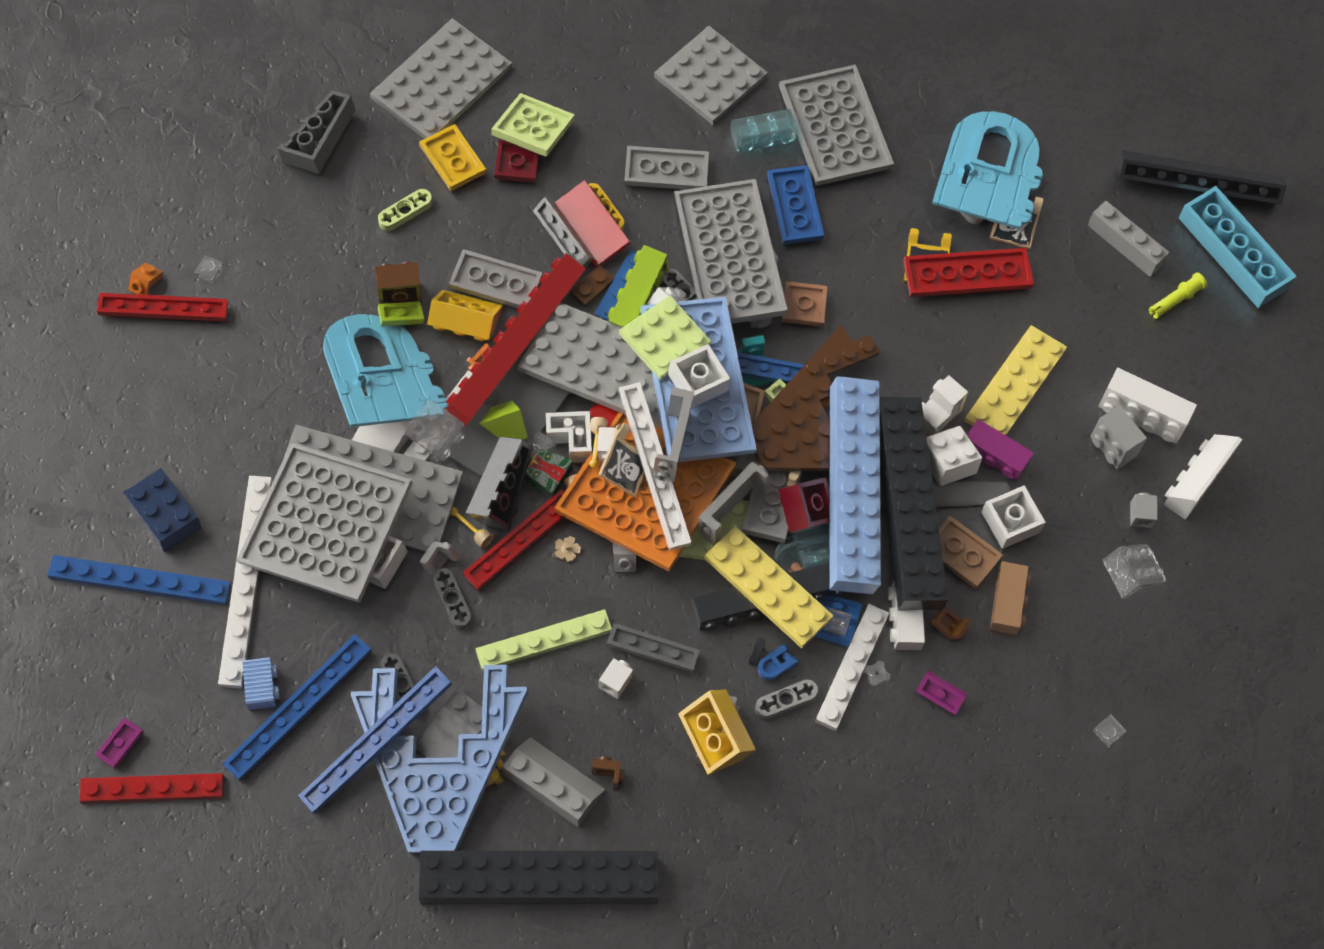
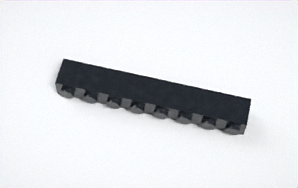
[1117,150,1287,205]
[692,562,846,630]

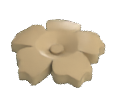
[554,536,581,562]

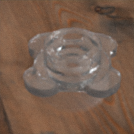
[864,661,890,686]

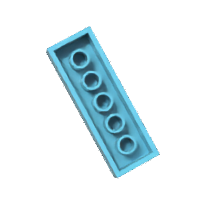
[1179,186,1297,308]

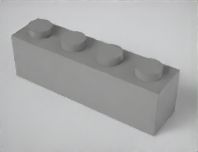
[1087,201,1169,277]

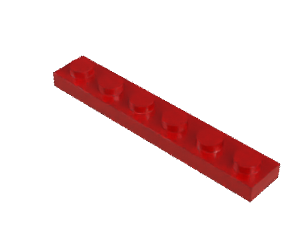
[96,293,229,322]
[463,489,565,591]
[79,773,224,804]

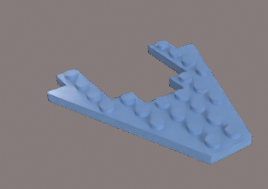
[351,665,529,853]

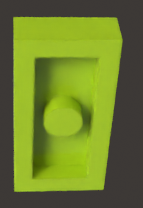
[378,302,424,326]

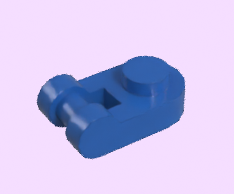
[758,644,799,680]

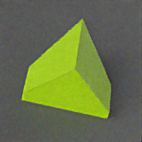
[479,400,528,440]

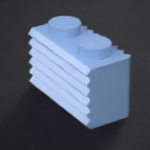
[242,658,279,711]

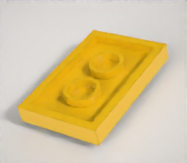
[419,124,486,191]

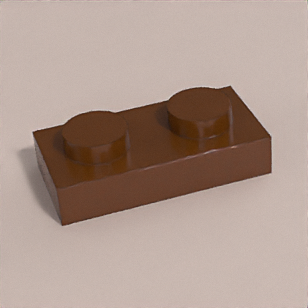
[570,265,614,308]

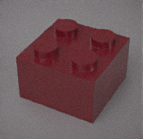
[778,478,830,532]

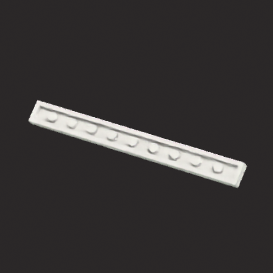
[218,476,272,689]

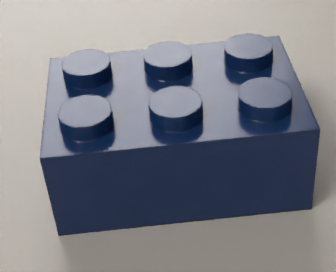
[123,468,202,552]

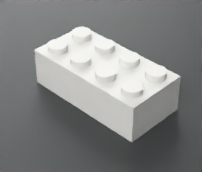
[1098,367,1197,444]

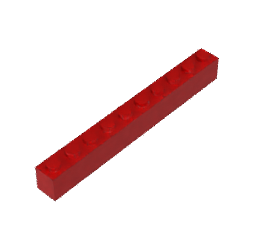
[444,253,586,427]

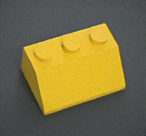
[427,290,503,341]
[678,689,756,775]

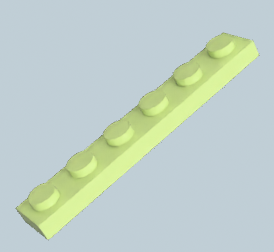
[476,609,612,672]

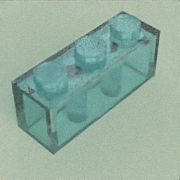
[730,109,797,151]

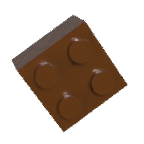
[375,262,423,305]

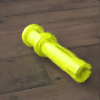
[1149,273,1207,319]

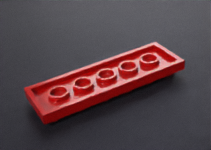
[903,248,1034,297]

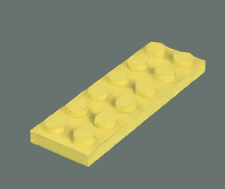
[964,325,1067,435]
[704,526,833,649]

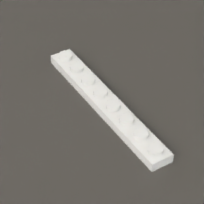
[619,382,691,551]

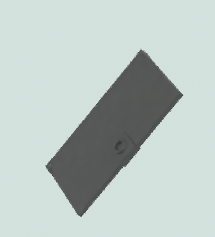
[436,347,570,478]

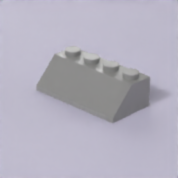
[502,737,605,827]

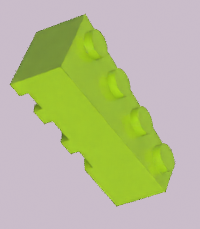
[607,245,670,328]

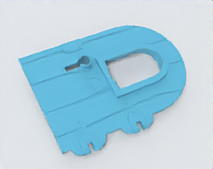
[932,111,1043,229]
[323,314,447,427]

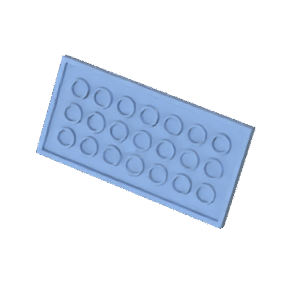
[640,297,757,462]

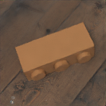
[990,561,1031,635]

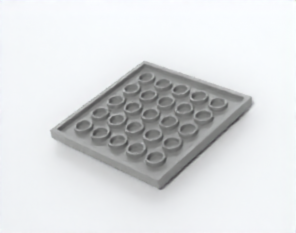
[236,443,413,603]

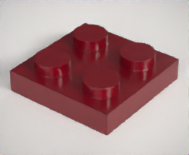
[494,140,539,183]

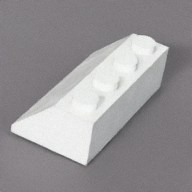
[1164,434,1242,520]

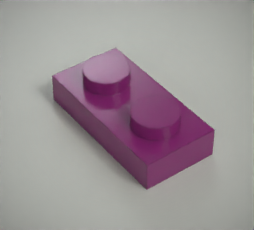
[916,670,968,715]
[95,718,144,770]

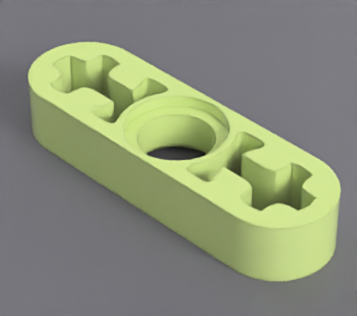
[378,189,432,231]

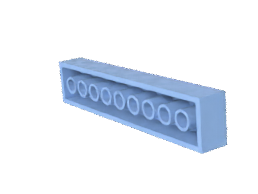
[830,376,881,594]

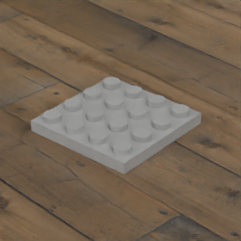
[654,26,768,125]

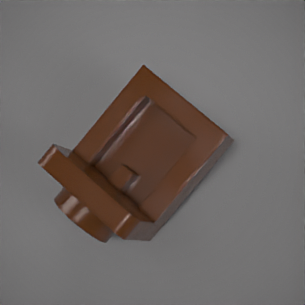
[930,605,971,640]
[592,756,624,790]

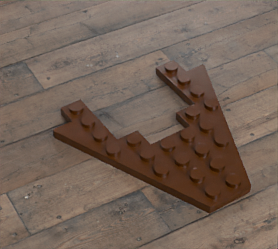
[751,325,929,471]

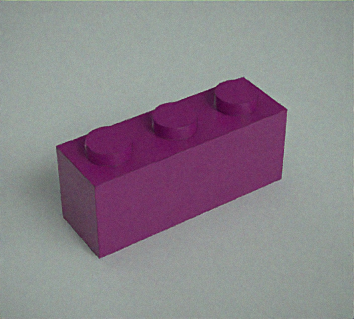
[967,419,1034,481]

